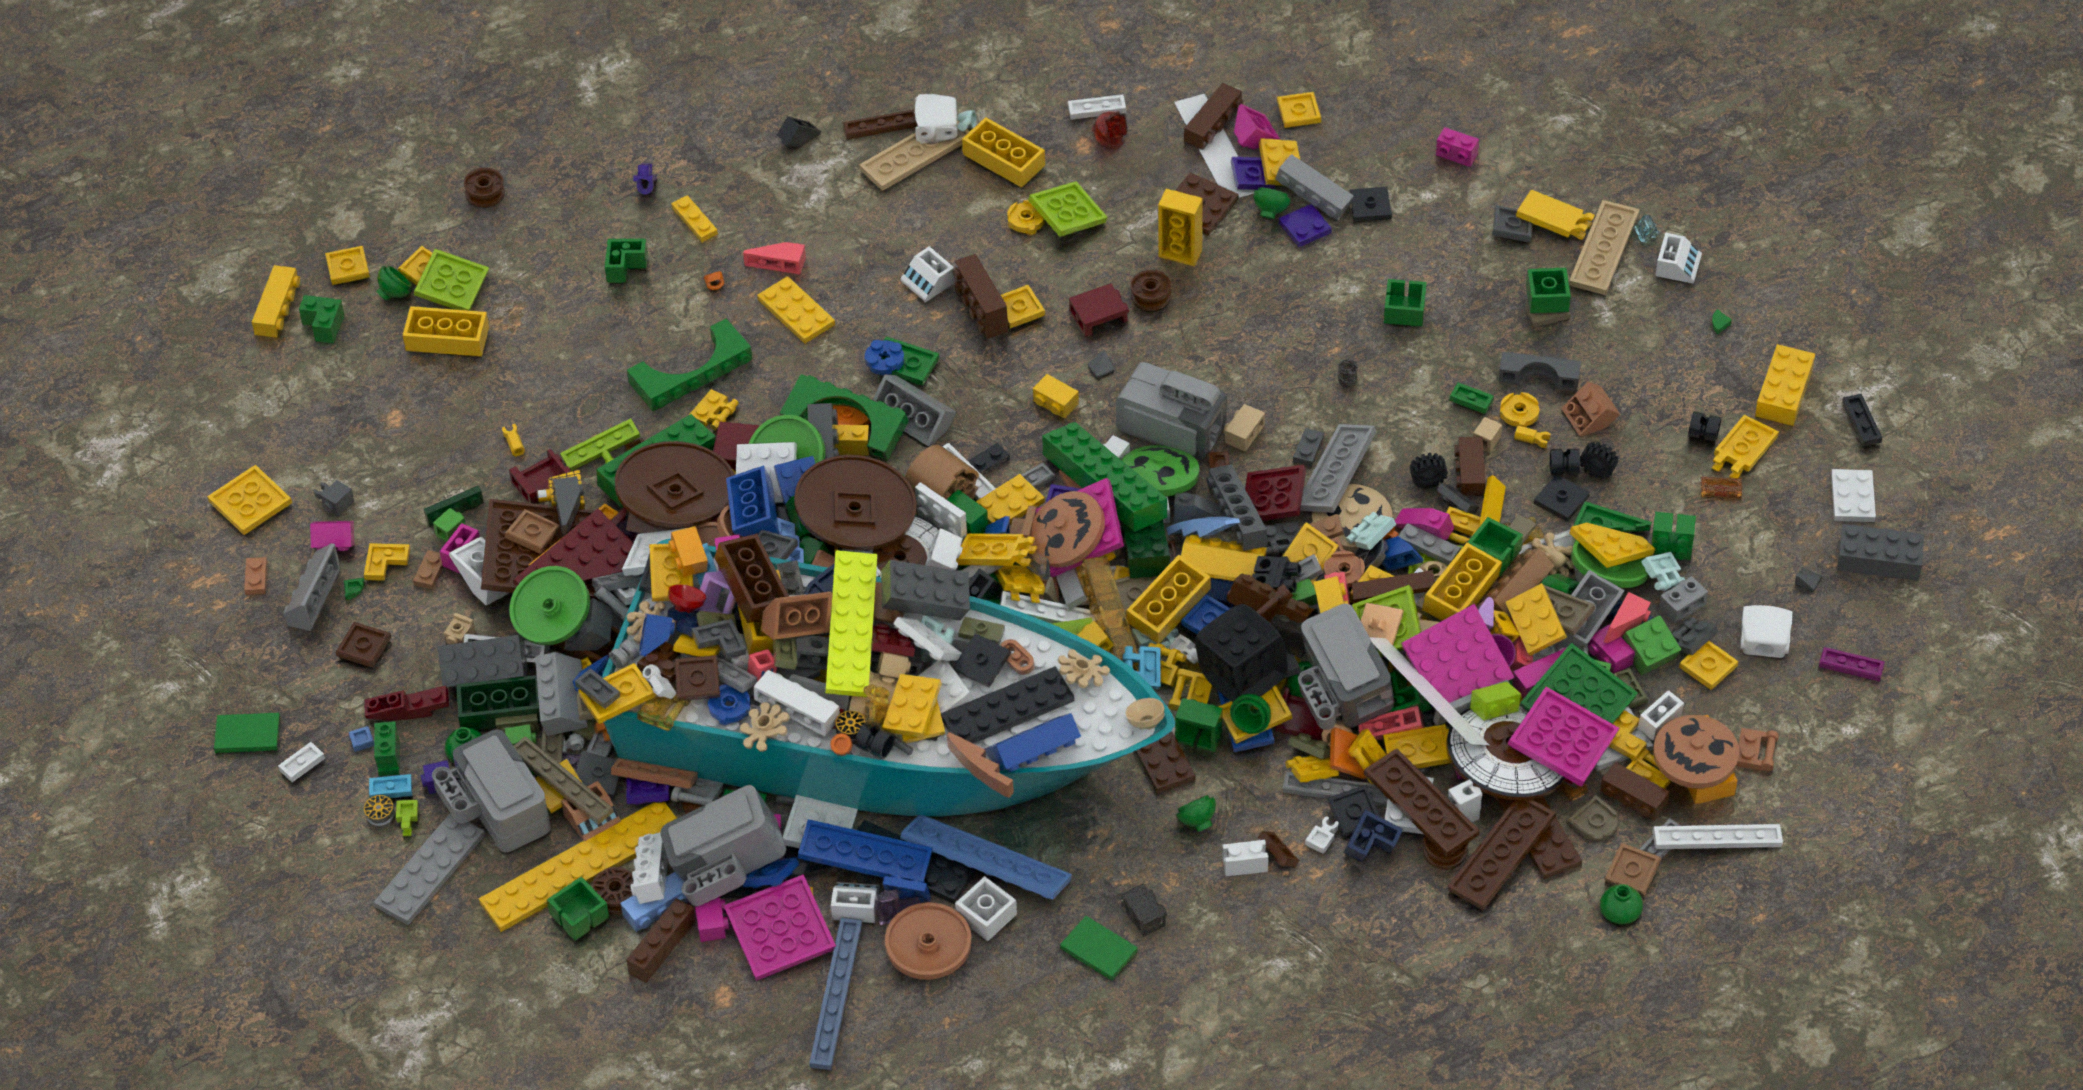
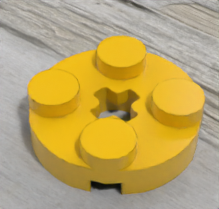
[1007,200,1045,235]
[1500,392,1540,428]

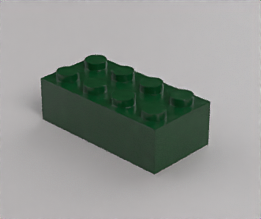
[1121,520,1170,579]
[456,675,541,730]

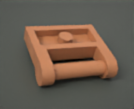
[1737,728,1779,771]

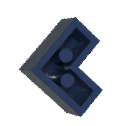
[1343,810,1403,862]

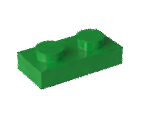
[1449,382,1494,414]

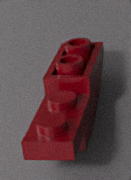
[364,685,449,720]

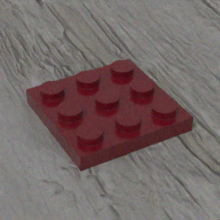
[1245,464,1307,521]

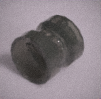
[1338,359,1358,387]

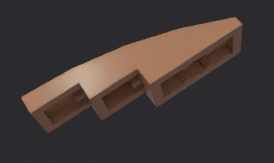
[947,732,1014,798]

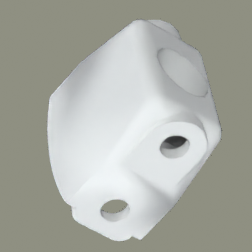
[915,94,957,144]
[1740,605,1792,658]

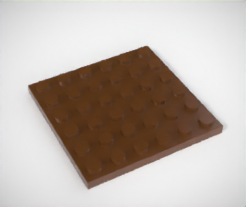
[481,499,601,602]

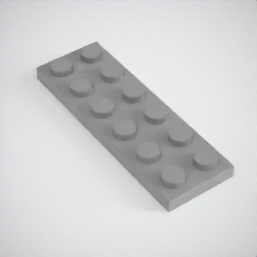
[1300,424,1377,513]
[373,814,485,926]

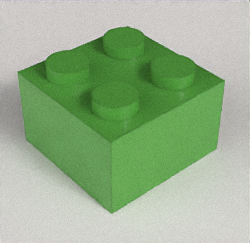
[1622,615,1682,675]

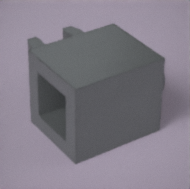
[313,480,354,517]

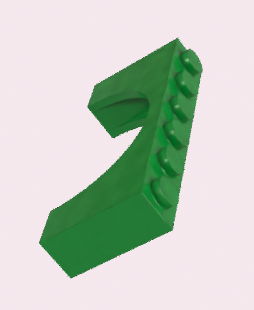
[627,318,753,411]
[780,374,909,461]

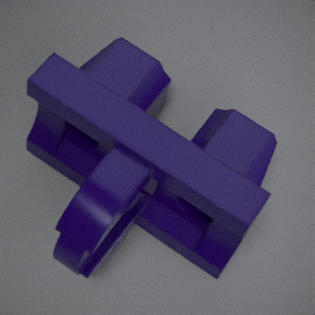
[633,163,657,194]

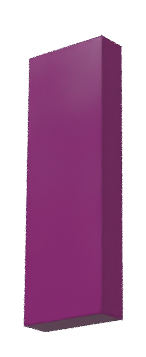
[1819,647,1885,682]

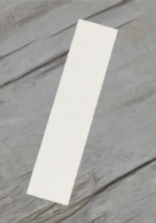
[1174,94,1254,198]
[1370,637,1489,745]

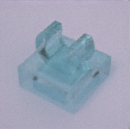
[1634,214,1660,242]

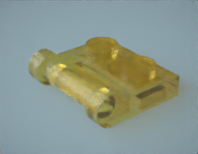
[637,692,691,731]

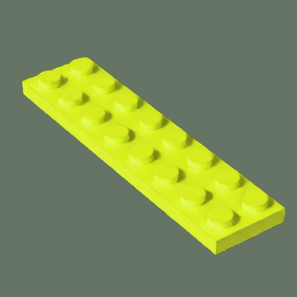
[825,550,877,697]

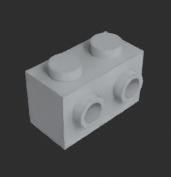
[1659,576,1708,624]

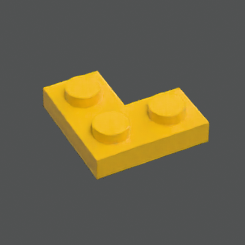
[364,543,410,581]
[1608,711,1647,761]

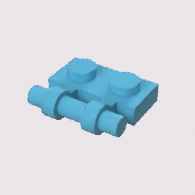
[1123,646,1160,689]

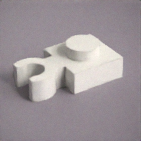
[1305,816,1338,854]

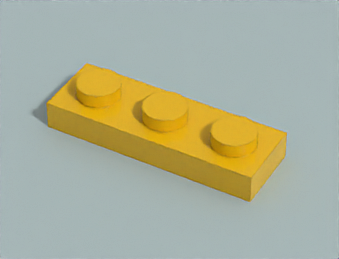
[671,195,718,242]

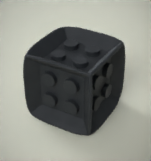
[1195,604,1288,702]

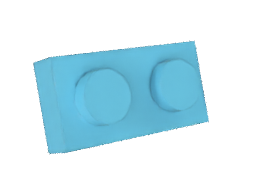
[369,774,413,800]

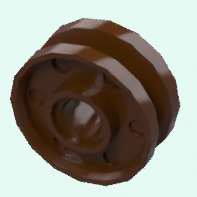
[464,167,505,208]
[1131,270,1171,311]
[1423,836,1468,870]
[592,867,634,915]

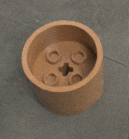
[905,445,979,500]

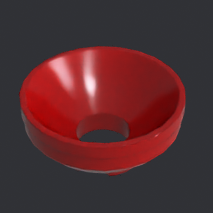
[668,584,706,613]

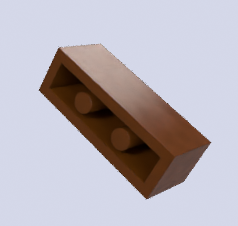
[1454,437,1486,496]
[1600,762,1670,821]

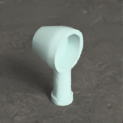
[957,110,977,131]

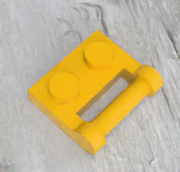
[1446,506,1480,545]
[1168,669,1212,711]
[1348,729,1386,784]
[1626,749,1672,789]

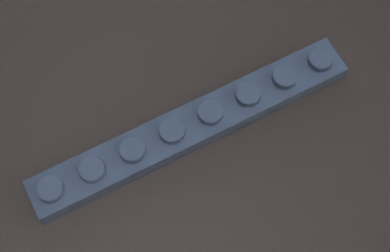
[809,918,862,1070]

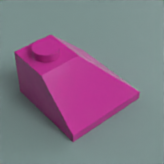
[1234,104,1280,150]

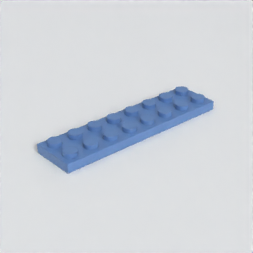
[900,815,1072,900]

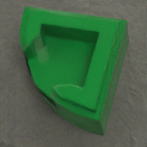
[1712,309,1732,334]
[344,578,365,600]

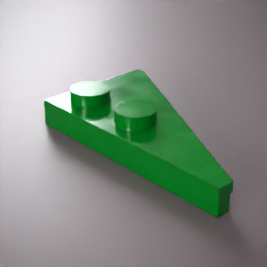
[1573,501,1652,532]

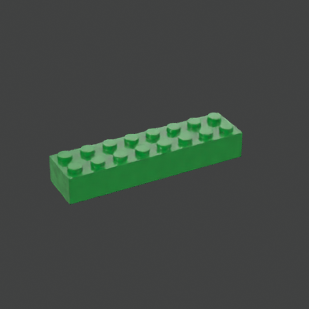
[1042,422,1168,532]

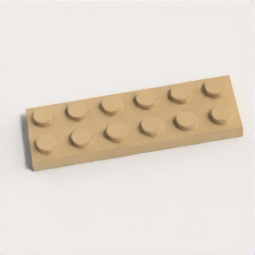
[859,120,970,191]
[1569,200,1640,295]

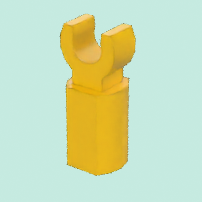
[502,424,525,457]
[1514,426,1551,448]

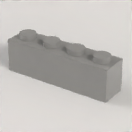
[1275,154,1354,221]

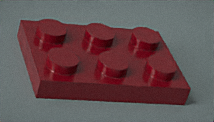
[871,624,915,657]

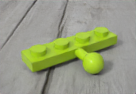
[560,418,640,471]

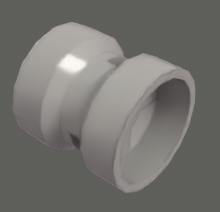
[609,640,639,668]

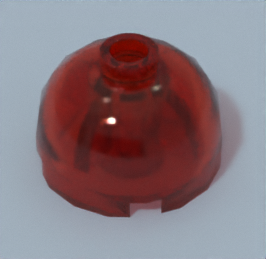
[1092,111,1127,149]

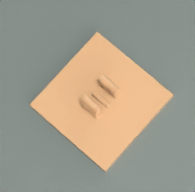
[1361,603,1404,645]

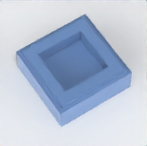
[348,726,374,752]

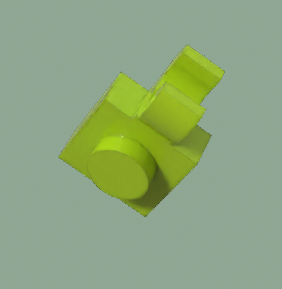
[396,800,419,837]

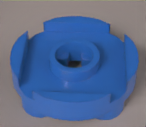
[865,340,904,375]
[708,684,751,725]

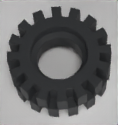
[1580,442,1619,479]
[1409,453,1448,488]

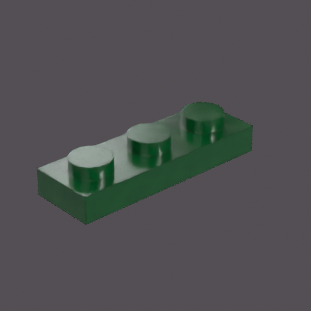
[424,486,484,527]

